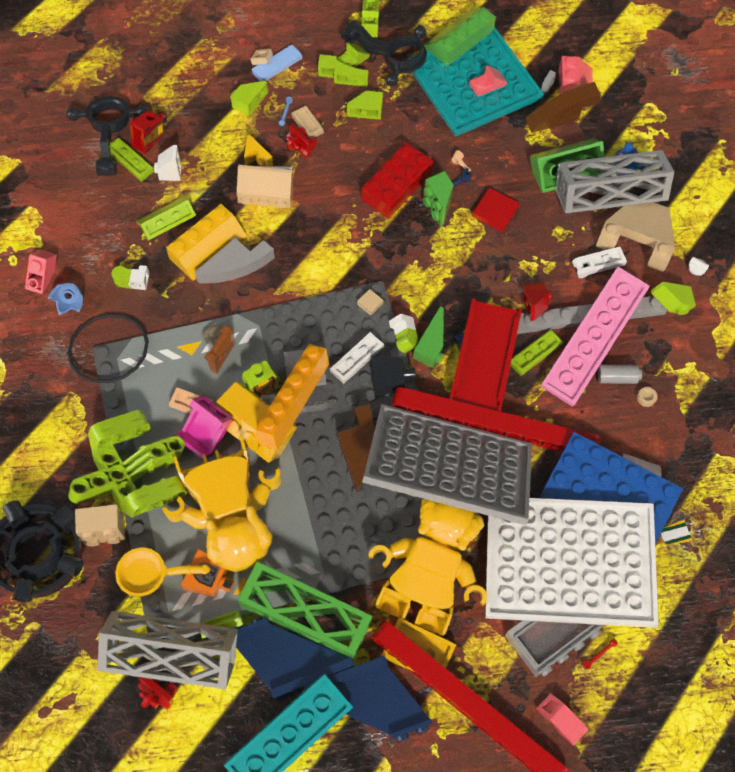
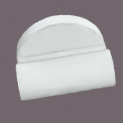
[688,257,709,276]

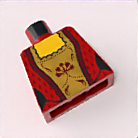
[130,111,167,154]

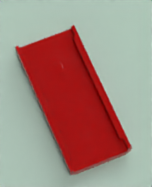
[449,298,522,412]

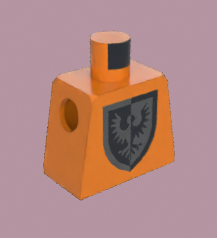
[181,549,235,597]

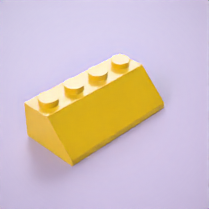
[166,204,247,281]
[215,381,298,463]

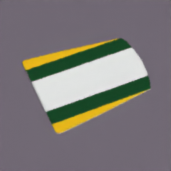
[661,520,692,545]

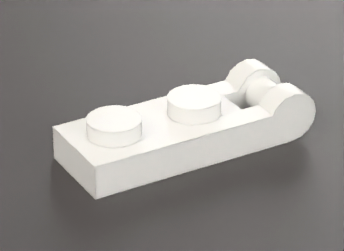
[572,247,627,278]

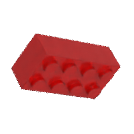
[361,142,434,219]

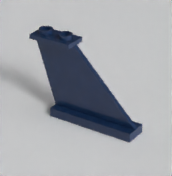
[235,617,354,701]
[304,656,433,742]

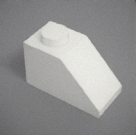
[154,145,182,181]

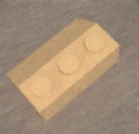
[237,165,294,208]

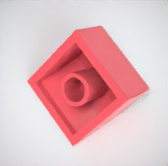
[559,56,593,95]

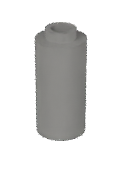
[597,365,642,384]

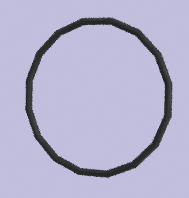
[67,314,149,383]

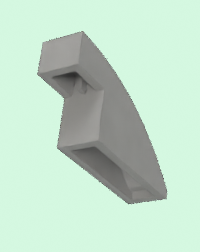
[195,238,275,284]

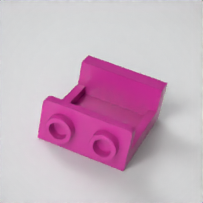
[175,395,233,459]

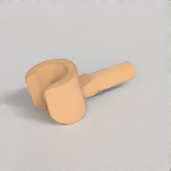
[452,150,471,173]

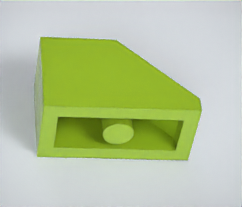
[231,81,268,116]
[347,91,383,120]
[651,282,696,315]

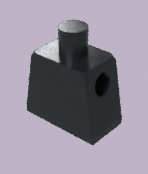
[371,356,416,397]

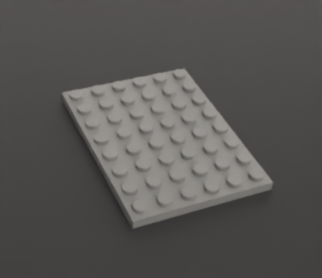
[362,404,532,525]

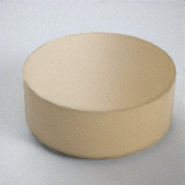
[637,387,658,407]

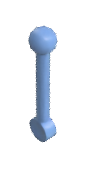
[279,97,293,126]

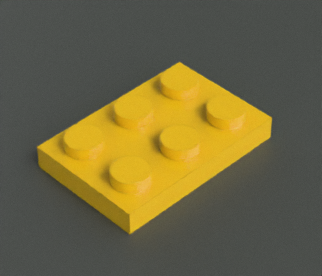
[381,618,456,672]

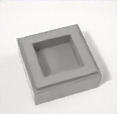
[541,70,556,95]

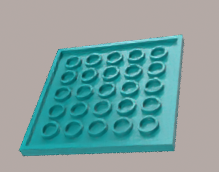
[406,27,544,137]

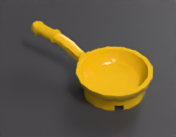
[115,547,210,597]

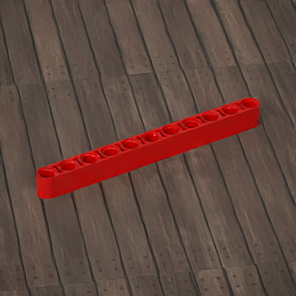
[391,387,602,452]
[370,620,570,772]

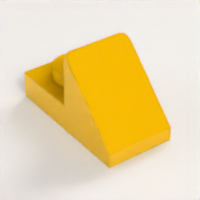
[244,134,273,166]

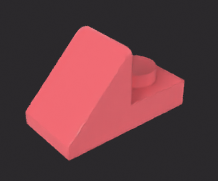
[469,66,507,97]

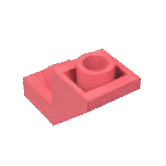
[536,693,588,745]

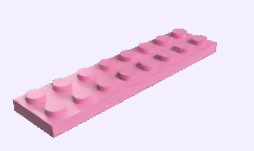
[540,267,650,407]

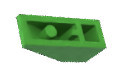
[413,306,444,368]

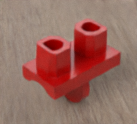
[286,124,317,158]
[138,677,178,711]

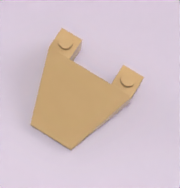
[596,202,675,272]

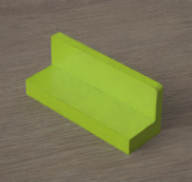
[136,197,196,240]

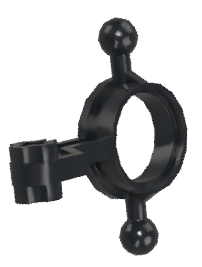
[341,20,427,87]
[66,96,150,176]

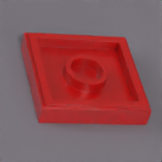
[472,188,520,232]

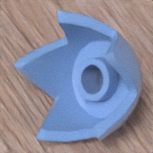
[48,283,83,315]

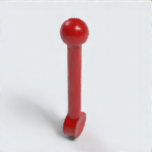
[583,639,618,670]

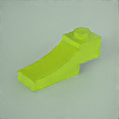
[361,0,379,38]
[318,55,369,87]

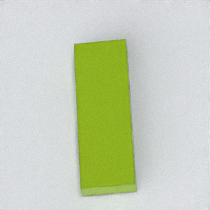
[110,137,154,182]
[510,330,563,376]

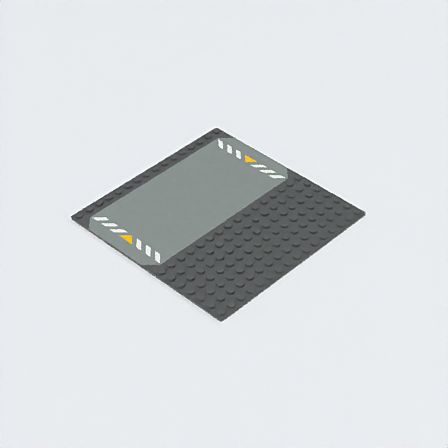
[93,281,469,639]

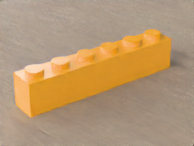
[255,344,329,450]

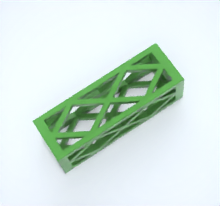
[238,562,372,661]

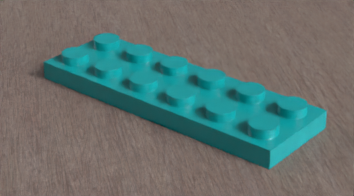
[224,673,353,772]

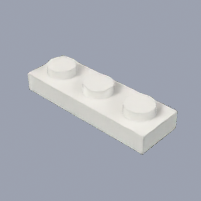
[330,332,384,384]

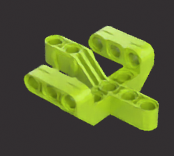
[68,410,187,518]

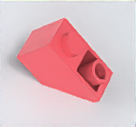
[25,249,57,294]

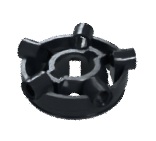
[0,500,84,602]

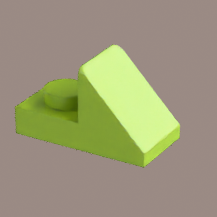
[337,42,370,68]

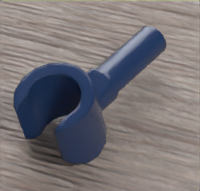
[452,168,473,187]

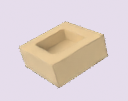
[251,49,273,65]
[357,289,384,315]

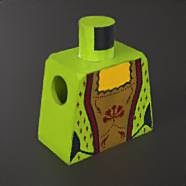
[242,360,284,398]

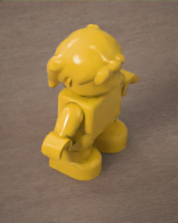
[162,435,282,572]
[369,499,487,636]

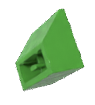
[423,171,453,226]

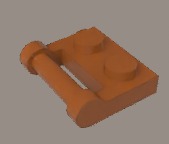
[204,325,235,374]

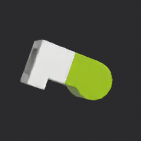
[112,265,149,290]
[389,314,419,353]

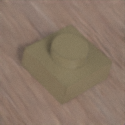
[202,322,222,346]

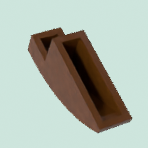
[525,82,601,133]
[338,404,374,492]

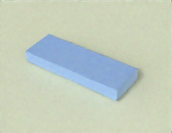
[252,45,302,81]

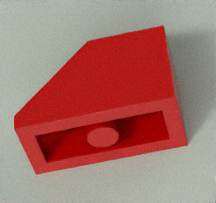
[522,283,552,321]

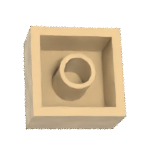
[75,504,125,546]

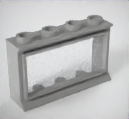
[505,620,604,677]

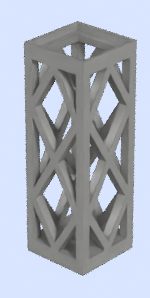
[556,150,674,213]
[97,611,238,690]

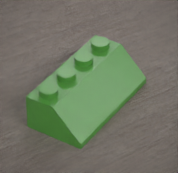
[424,7,496,67]
[530,138,605,193]

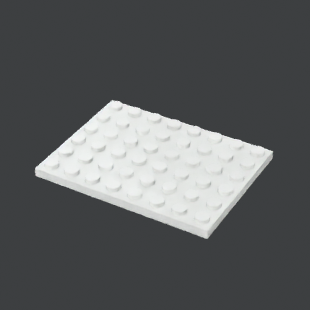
[485,498,658,628]

